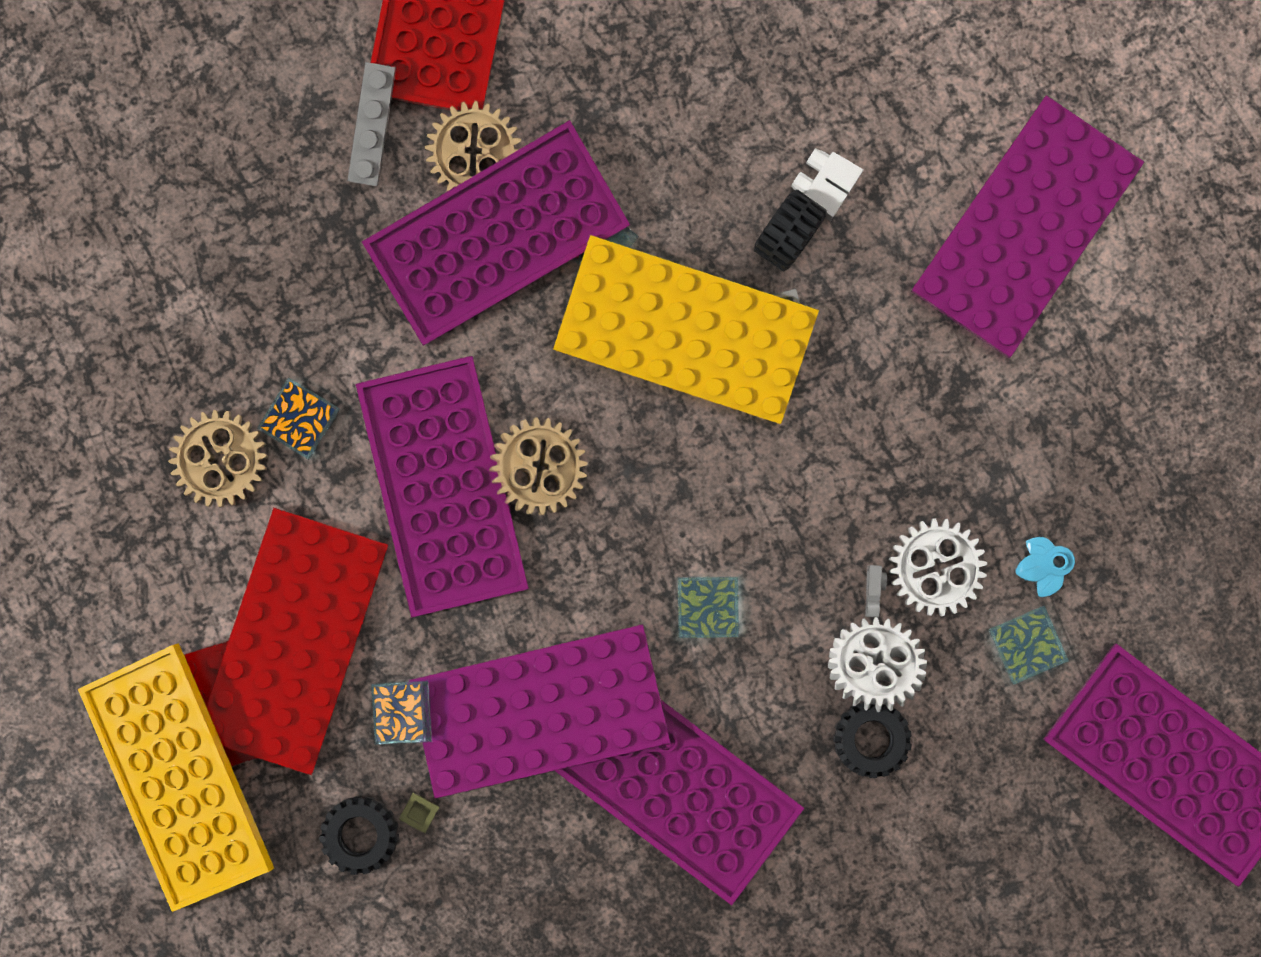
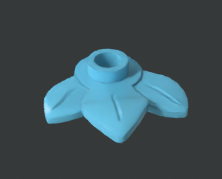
[1016,537,1075,597]

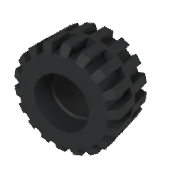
[754,189,827,272]
[833,702,912,778]
[319,796,399,875]

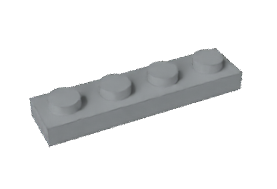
[347,62,396,186]

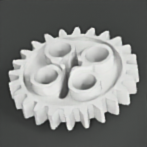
[888,518,987,616]
[828,617,927,712]

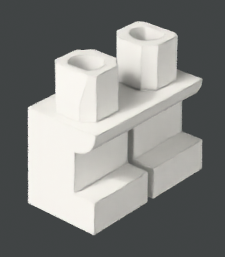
[791,148,864,222]

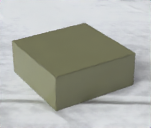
[399,792,440,833]

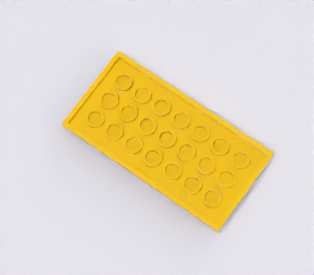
[553,235,819,424]
[78,643,275,912]

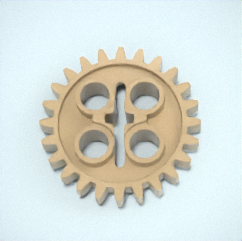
[425,101,521,191]
[168,410,268,508]
[489,417,588,516]

